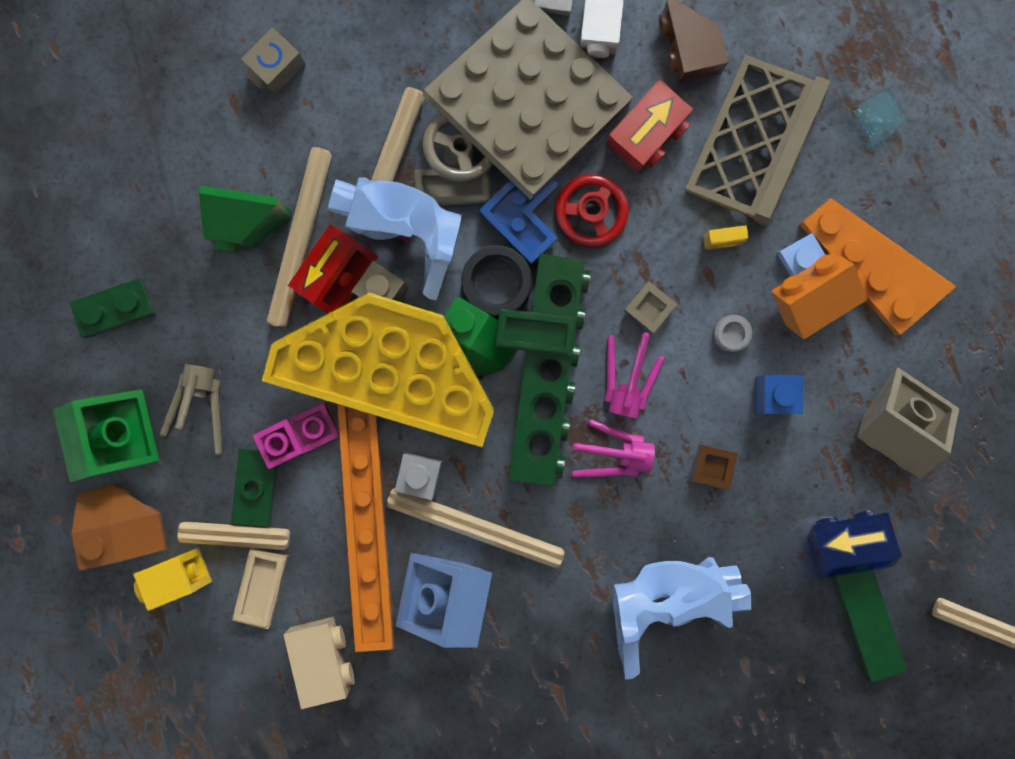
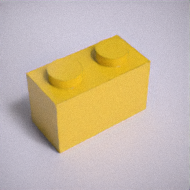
[133,547,212,611]

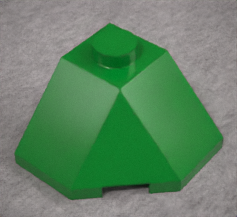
[444,296,515,376]

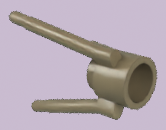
[160,364,222,456]

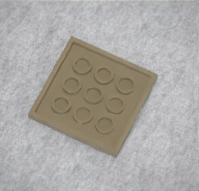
[423,0,633,200]

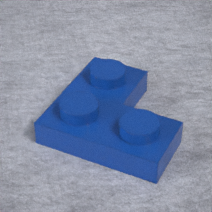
[479,179,558,265]

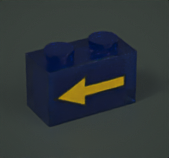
[807,510,902,579]

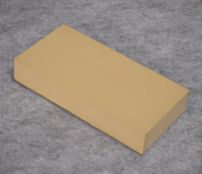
[232,548,289,629]

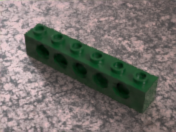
[509,254,590,486]

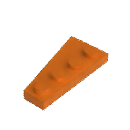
[799,198,957,336]

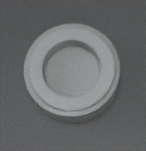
[713,315,752,352]

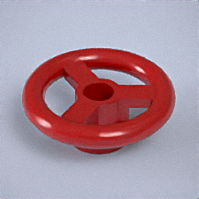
[555,174,629,248]

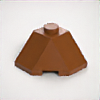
[71,485,168,571]

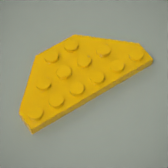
[262,293,494,447]

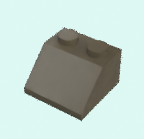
[857,367,959,479]

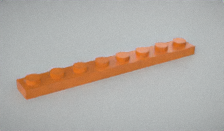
[337,404,394,652]

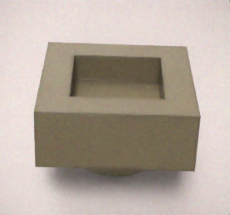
[624,281,678,334]

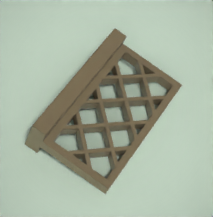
[685,55,831,227]

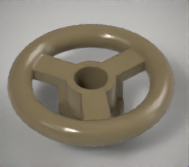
[423,114,493,182]

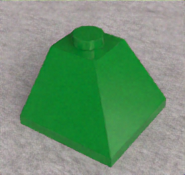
[199,186,292,253]

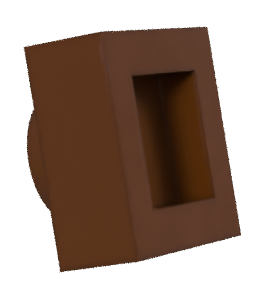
[691,444,738,490]

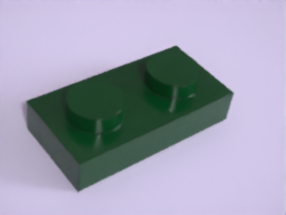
[69,278,156,339]

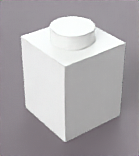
[580,0,623,58]

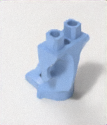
[327,178,461,301]
[612,557,751,679]

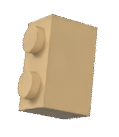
[283,617,355,709]

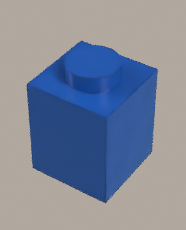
[755,375,803,414]

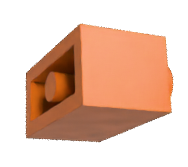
[771,252,868,340]

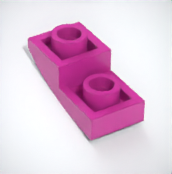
[253,403,340,469]

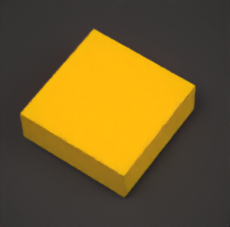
[703,225,748,250]

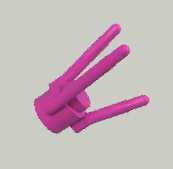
[604,332,665,418]
[571,419,655,478]

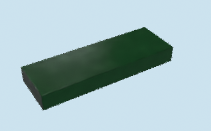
[832,562,907,683]

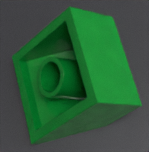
[53,389,159,483]

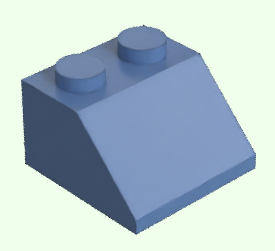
[396,553,492,648]

